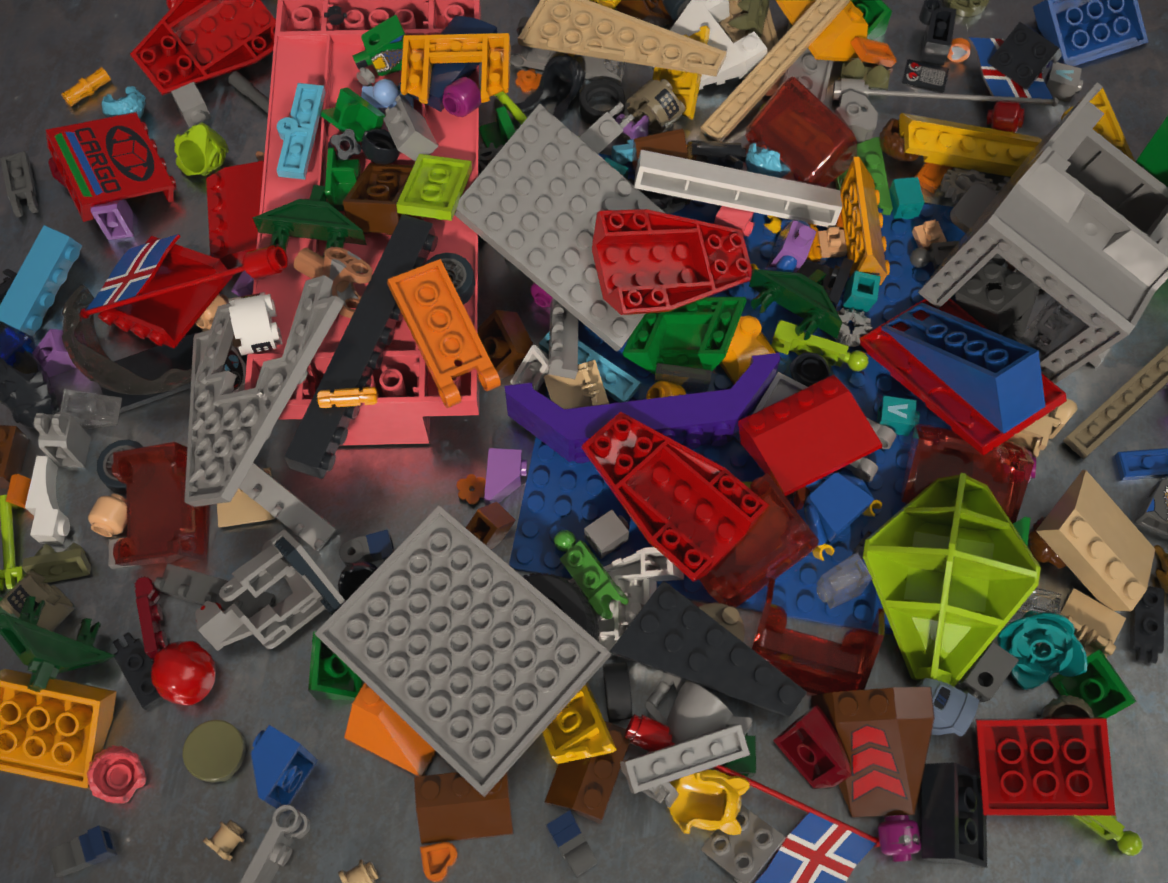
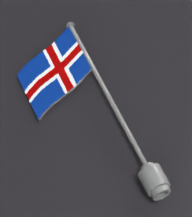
[833,37,1059,107]

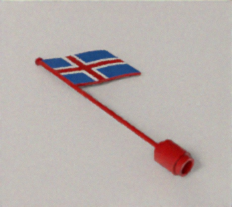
[80,234,288,319]
[624,714,880,883]

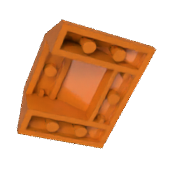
[344,683,437,776]

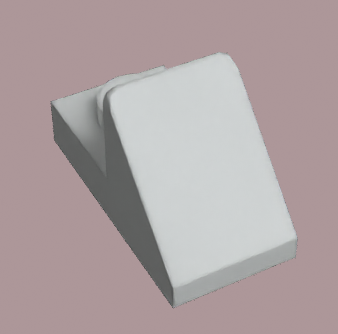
[510,345,549,392]

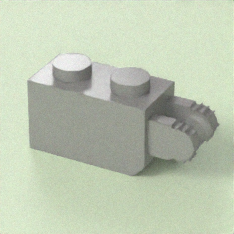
[383,95,438,162]
[579,102,634,154]
[34,412,91,468]

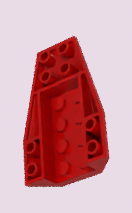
[130,0,276,95]
[592,209,752,315]
[581,412,769,582]

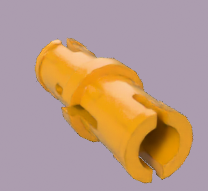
[61,67,111,107]

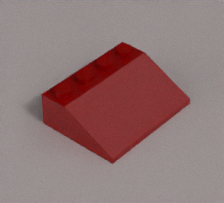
[206,160,264,275]
[738,375,882,497]
[975,717,1116,816]

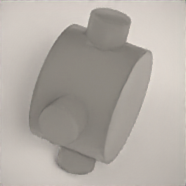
[357,67,375,86]

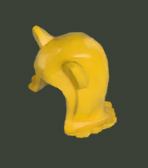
[667,769,750,835]

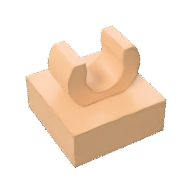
[912,220,947,251]
[818,227,847,258]

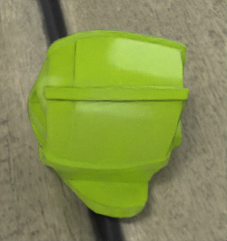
[174,122,229,176]

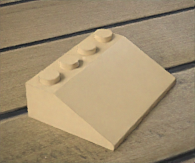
[1036,470,1155,611]

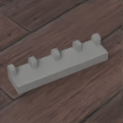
[548,298,578,379]
[239,462,337,551]
[620,724,750,793]

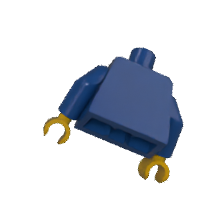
[803,472,882,561]

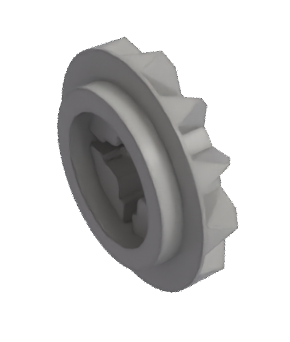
[833,307,873,347]

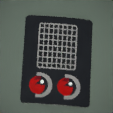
[902,59,949,93]

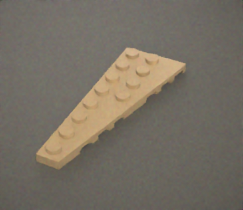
[518,0,727,76]

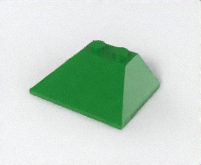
[623,297,747,377]

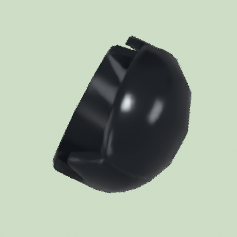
[361,129,401,165]
[338,560,378,601]

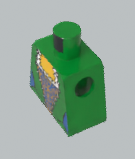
[352,15,406,76]

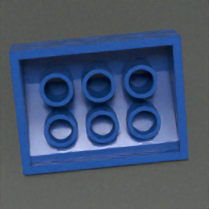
[1033,0,1149,66]

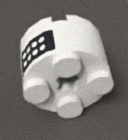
[228,292,283,355]

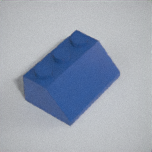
[251,725,318,813]

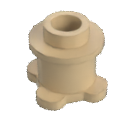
[203,819,245,861]
[338,859,379,883]

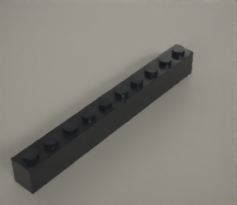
[284,214,438,480]

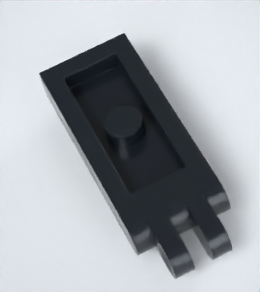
[1130,586,1164,664]
[113,632,163,710]

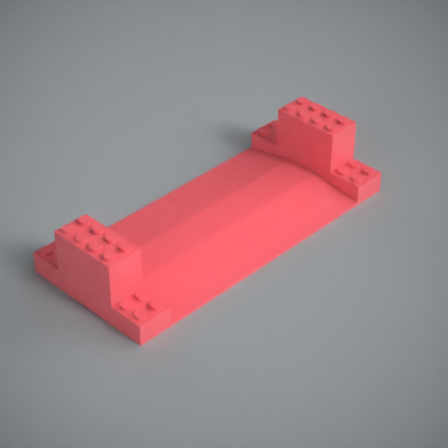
[244,0,481,446]

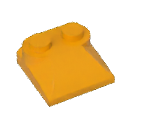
[719,316,776,385]

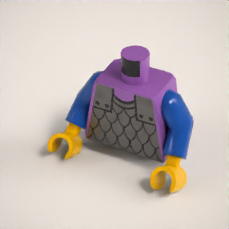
[749,215,816,282]

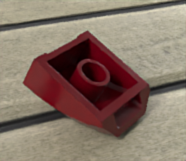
[773,704,852,789]

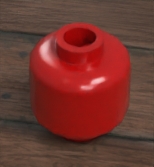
[987,101,1025,133]

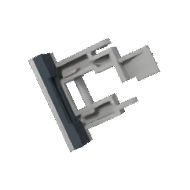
[195,529,346,651]

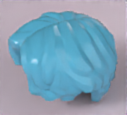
[102,86,146,119]
[746,143,792,178]

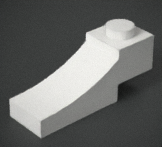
[25,456,70,545]

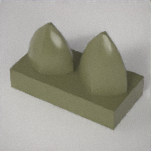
[729,0,770,38]
[840,58,890,91]
[22,543,91,583]

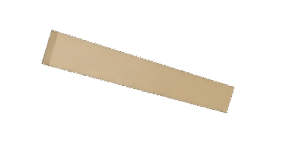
[700,0,850,142]

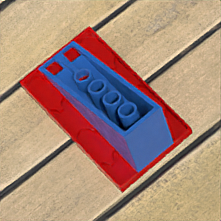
[859,299,1067,456]

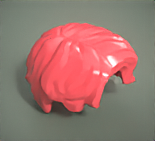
[87,745,146,803]

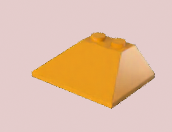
[775,0,868,63]

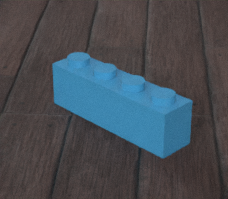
[0,225,83,337]

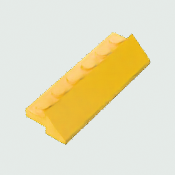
[899,113,1042,177]

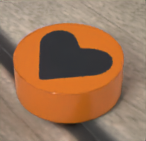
[947,38,971,62]

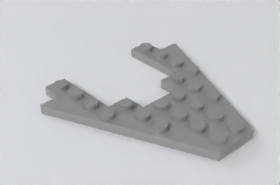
[185,275,344,507]

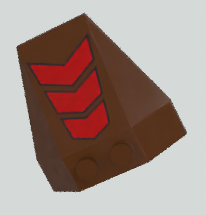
[811,687,935,817]

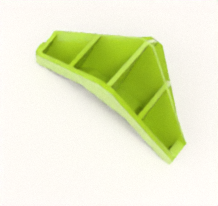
[863,473,1041,687]

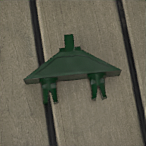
[253,185,367,257]
[749,269,842,340]
[0,596,115,692]

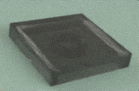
[654,363,712,393]

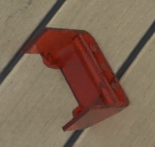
[751,578,885,695]

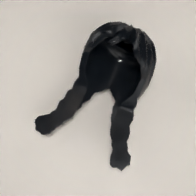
[515,55,584,122]

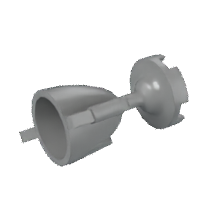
[621,674,752,808]

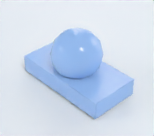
[361,79,415,114]

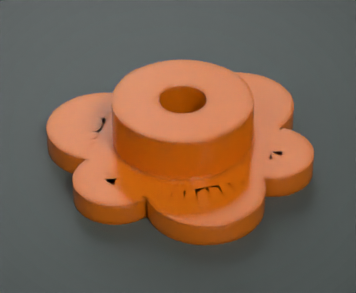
[515,69,542,92]
[456,474,486,505]

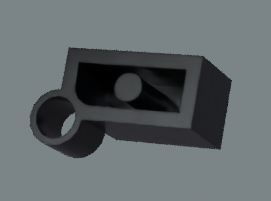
[919,0,957,65]

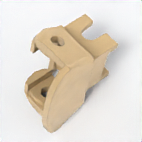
[994,399,1078,458]

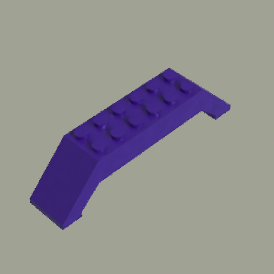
[504,353,780,463]

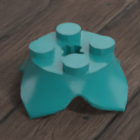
[997,611,1087,690]

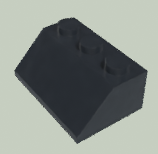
[920,762,987,868]

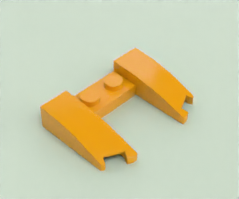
[401,33,511,104]

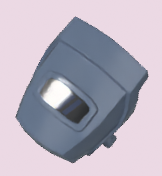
[915,678,979,736]

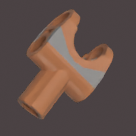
[294,247,373,318]

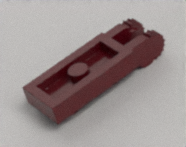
[134,576,168,660]

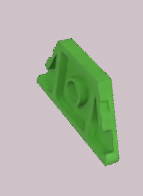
[832,137,893,215]

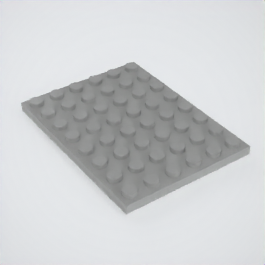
[454,104,665,351]
[314,506,611,797]

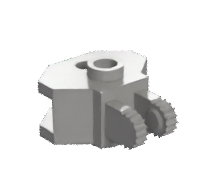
[818,90,878,143]

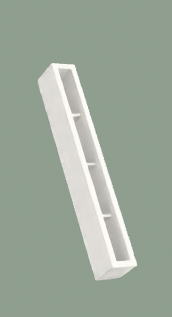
[634,150,842,227]

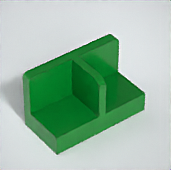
[320,87,385,142]
[325,148,361,211]

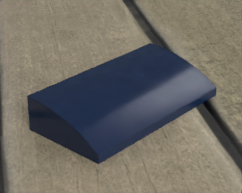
[397,16,497,112]

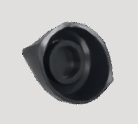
[789,352,835,387]

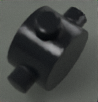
[324,6,347,25]

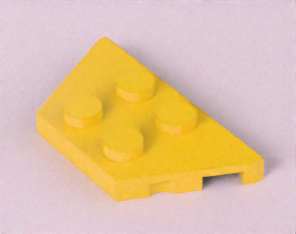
[652,26,710,120]
[1061,87,1135,162]
[542,682,617,764]

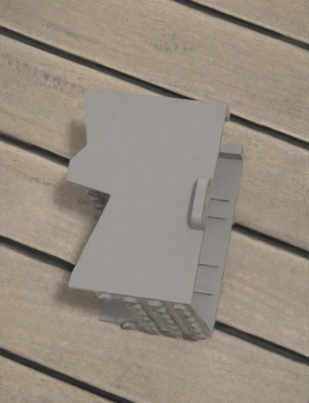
[918,82,1168,384]

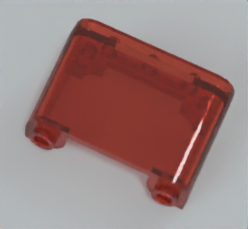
[745,76,857,187]
[901,424,1034,524]
[111,442,207,566]
[699,473,819,608]

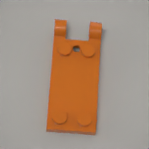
[387,259,501,408]

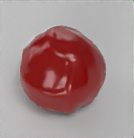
[151,641,216,706]

